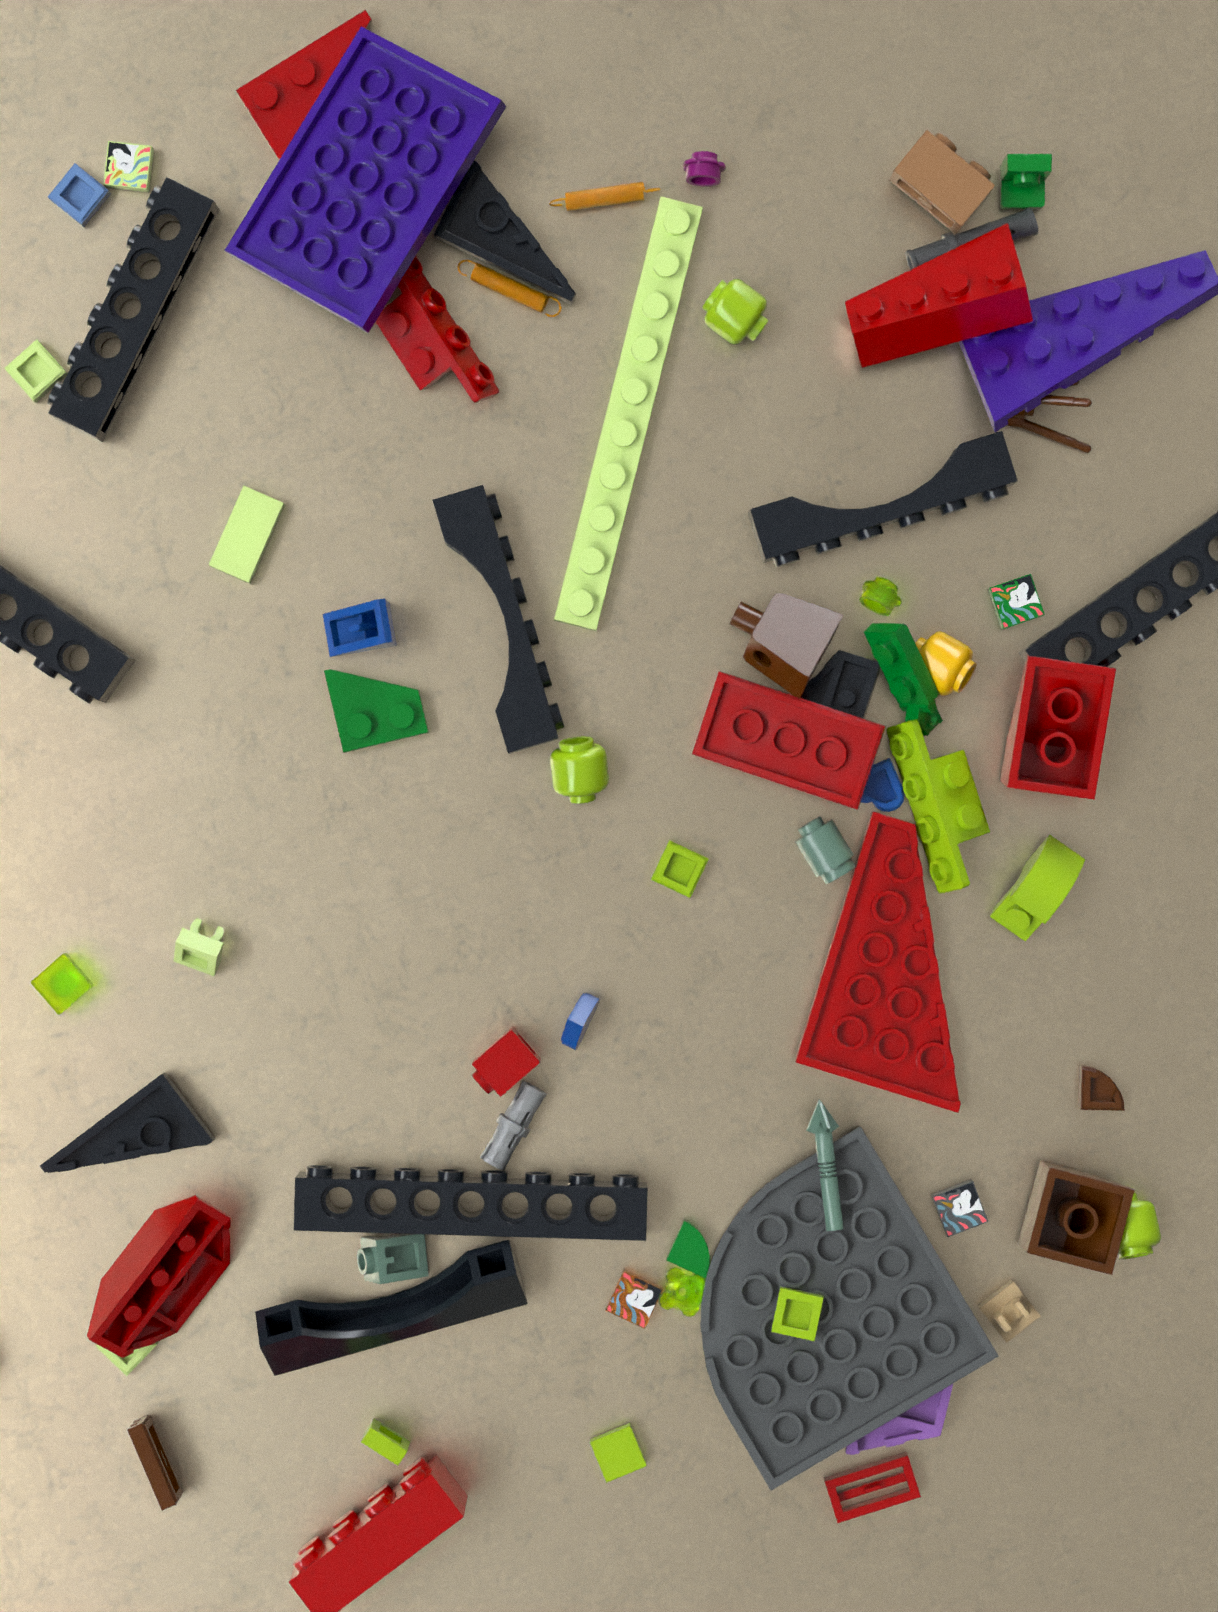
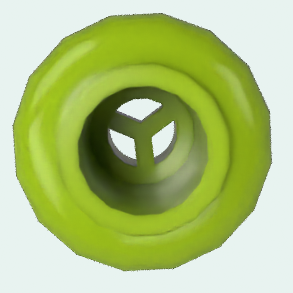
[702,279,769,345]
[550,736,609,804]
[1118,1193,1161,1260]

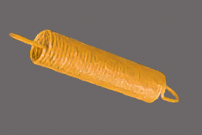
[549,181,661,211]
[457,259,562,317]

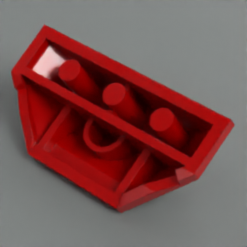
[87,1195,231,1358]

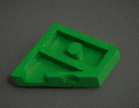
[324,669,429,753]

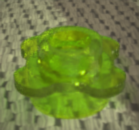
[659,1267,705,1317]

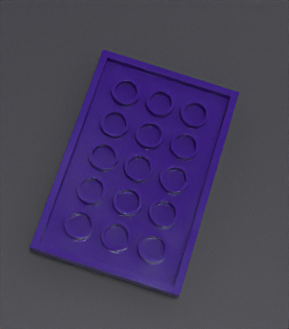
[225,26,506,333]

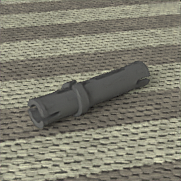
[905,208,1038,270]

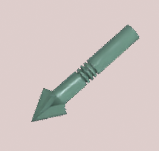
[806,1099,843,1231]

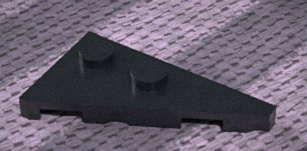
[434,160,576,305]
[40,1072,215,1173]

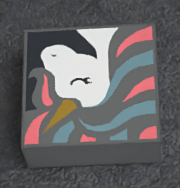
[931,1179,989,1237]

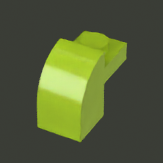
[990,835,1086,942]

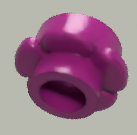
[683,151,726,187]

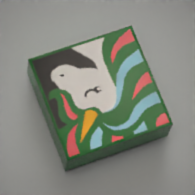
[988,574,1045,630]

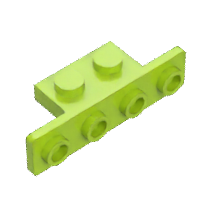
[886,719,990,893]

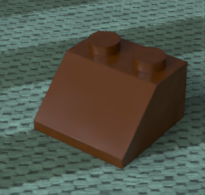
[1018,1160,1135,1275]

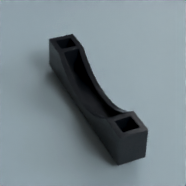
[748,431,1018,567]
[433,485,565,754]
[255,1239,528,1376]

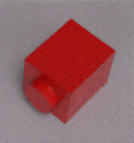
[472,1026,541,1097]

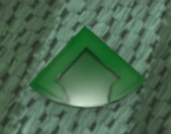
[666,1219,710,1279]

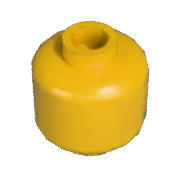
[915,631,977,696]

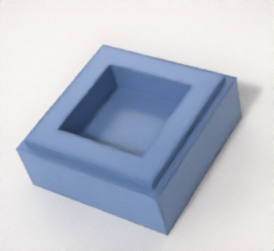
[48,163,111,227]

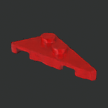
[236,10,372,160]

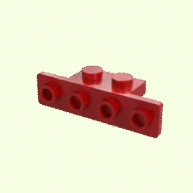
[376,256,499,403]

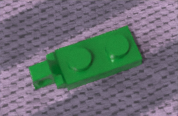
[864,623,943,736]

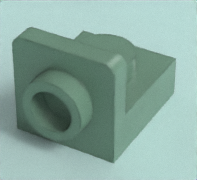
[357,1234,429,1284]

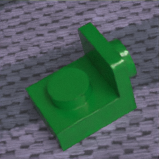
[1000,154,1052,209]

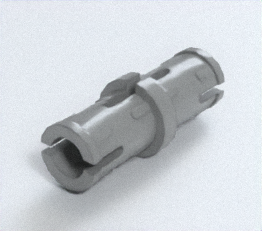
[480,1080,547,1171]

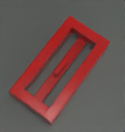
[824,1452,921,1523]

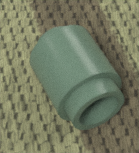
[795,816,856,884]

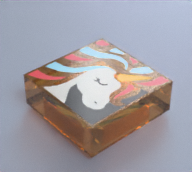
[605,1269,663,1329]

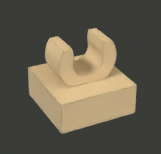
[978,1279,1040,1343]

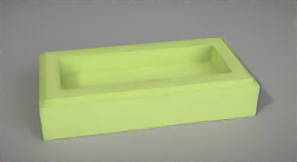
[209,485,285,584]

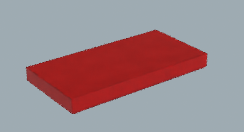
[692,671,886,810]

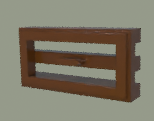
[127,1415,183,1511]

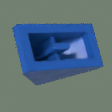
[323,598,397,657]

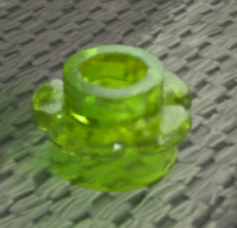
[859,577,902,616]

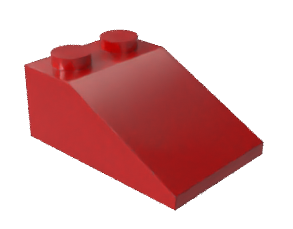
[1000,655,1116,800]

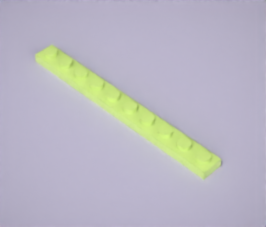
[554,196,703,631]

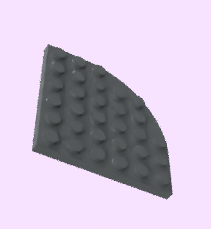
[700,1126,999,1491]

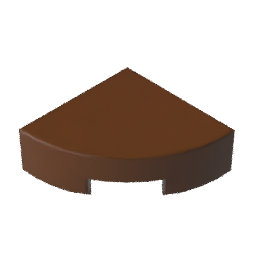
[1078,1065,1125,1111]

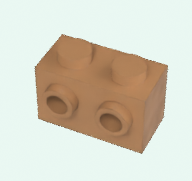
[889,130,995,234]

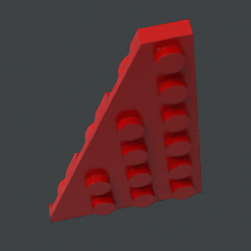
[794,811,961,1113]

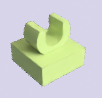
[173,918,224,976]

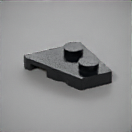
[800,650,881,719]

